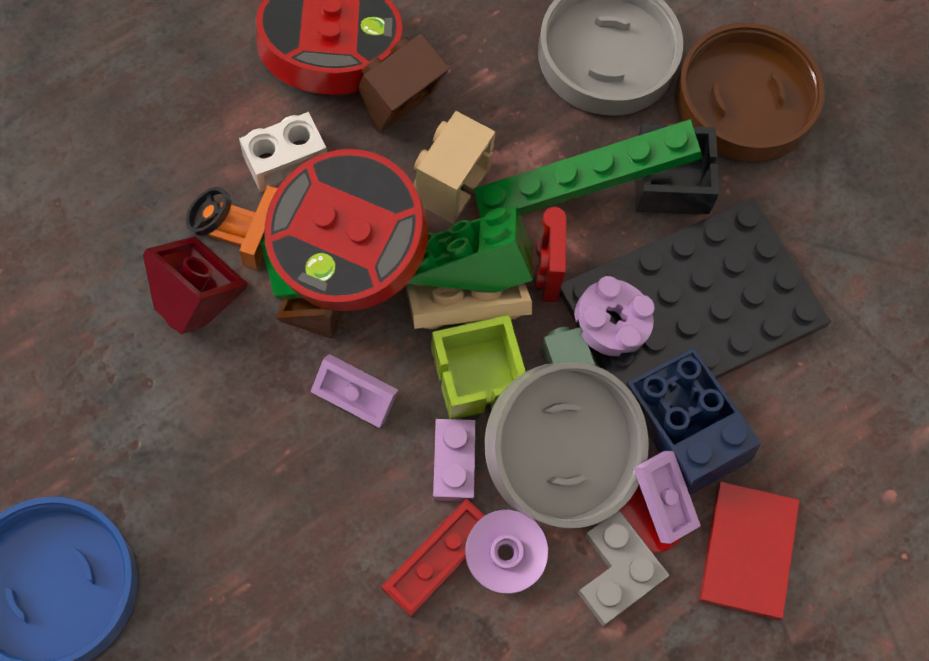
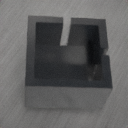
[635,124,719,214]

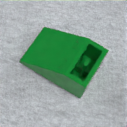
[407,206,533,293]

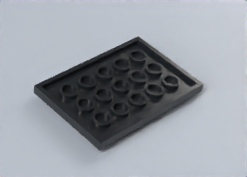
[559,198,831,386]

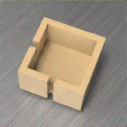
[414,111,495,224]

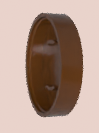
[675,23,825,162]

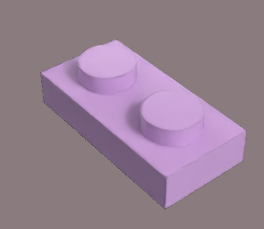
[311,354,398,428]
[433,419,476,502]
[633,451,701,544]

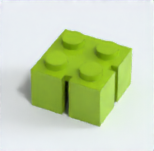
[431,315,526,419]

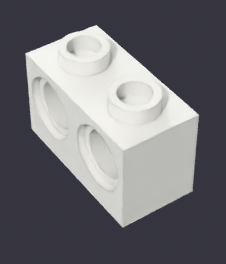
[239,112,327,192]

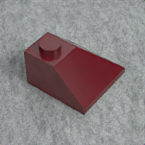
[143,236,248,335]

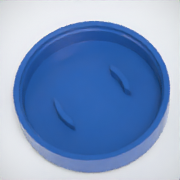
[0,497,138,661]

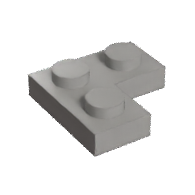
[578,511,670,626]

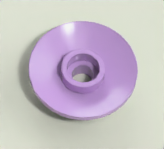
[465,510,548,594]

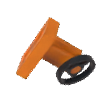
[186,185,278,271]

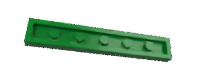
[474,119,702,218]

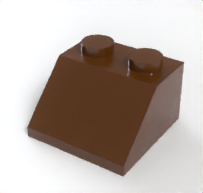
[358,34,449,133]

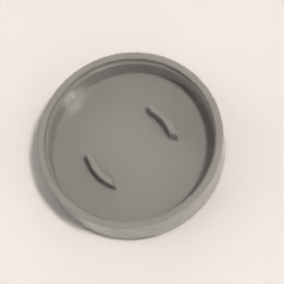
[538,0,683,116]
[485,362,649,528]

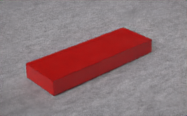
[381,498,485,617]

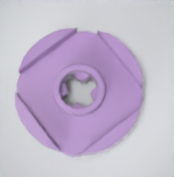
[574,276,655,356]

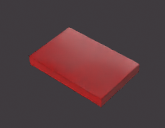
[698,482,800,621]

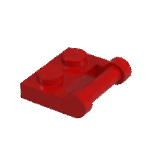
[535,207,566,303]

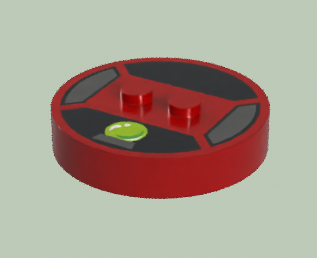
[256,0,403,95]
[264,149,428,311]

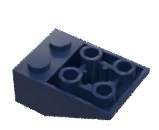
[626,347,761,495]

